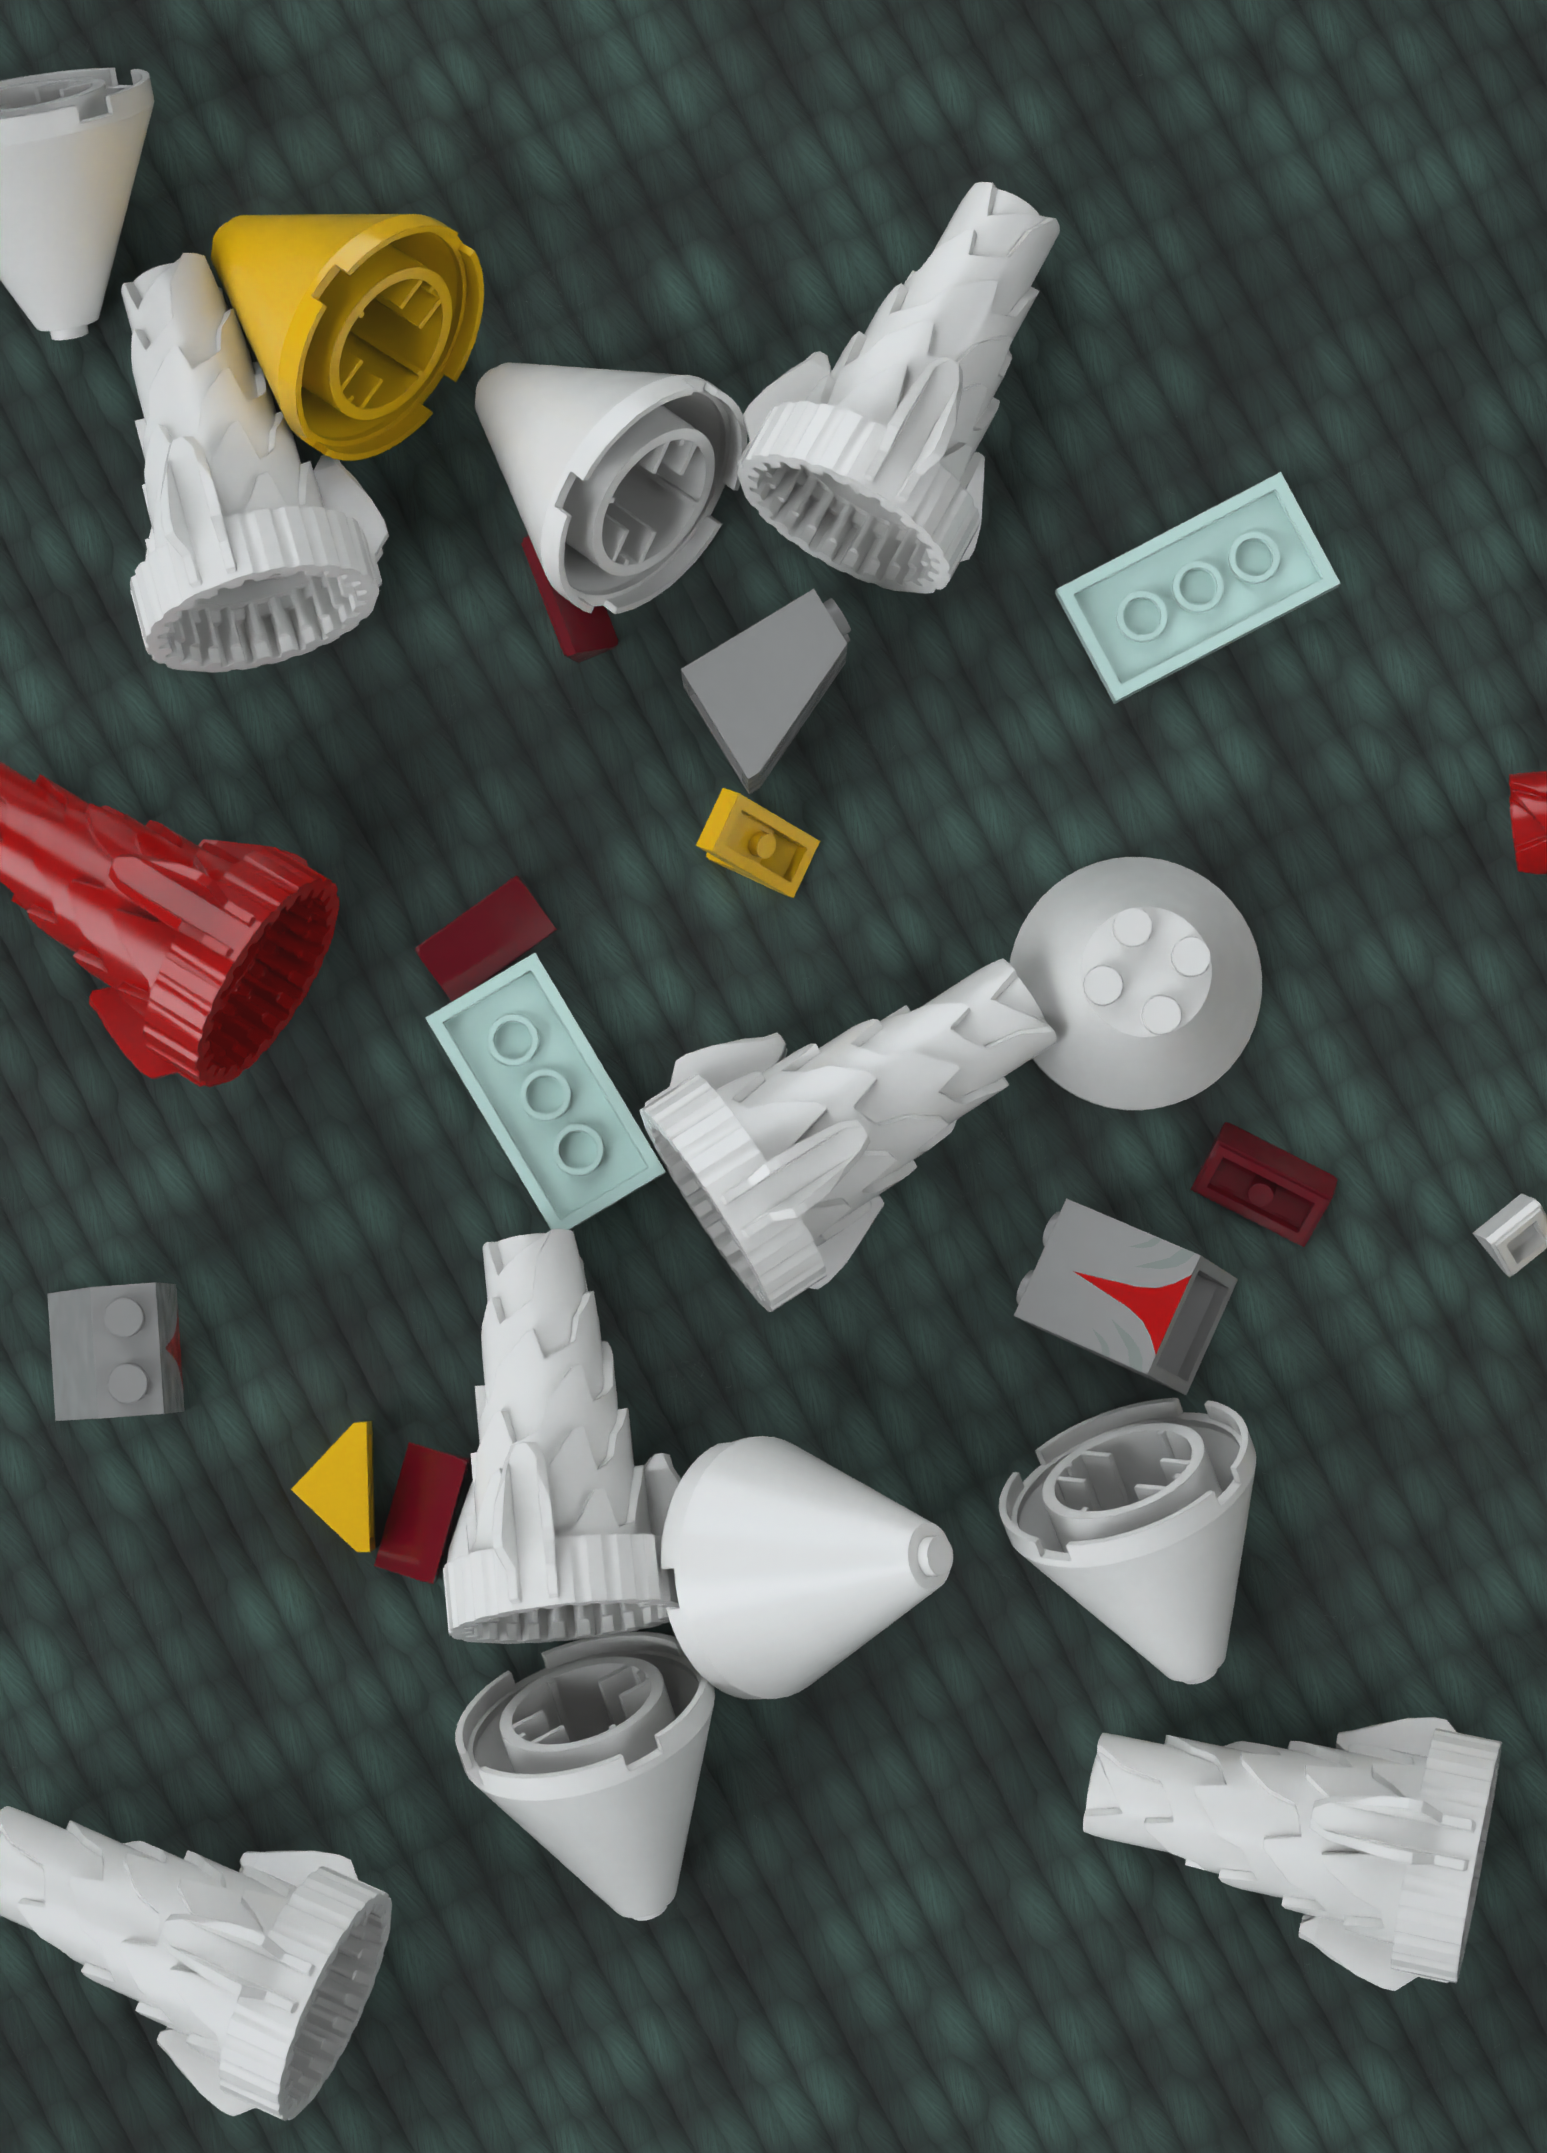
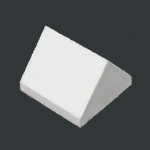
[1472,1193,1547,1277]

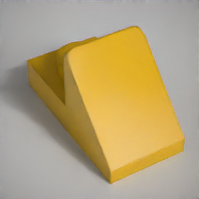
[696,788,820,898]

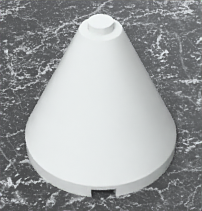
[0,67,154,340]
[475,362,747,614]
[999,1398,1256,1684]
[661,1436,953,1699]
[455,1632,715,1921]

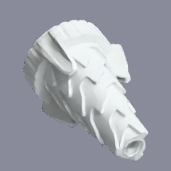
[737,182,1060,594]
[121,253,389,673]
[640,958,1057,1312]
[443,1229,681,1644]
[1083,1717,1502,1991]
[0,1806,392,2121]

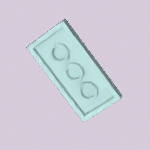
[1055,472,1341,704]
[425,953,666,1230]

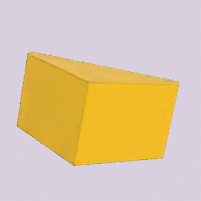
[291,1421,376,1552]

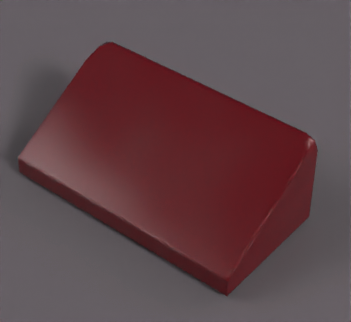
[521,536,618,663]
[414,875,557,1001]
[1190,1122,1338,1247]
[374,1442,471,1585]

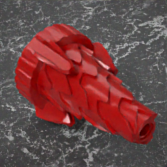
[0,761,340,1087]

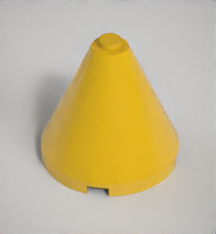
[211,214,484,461]

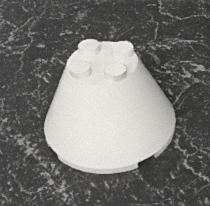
[1009,857,1262,1111]

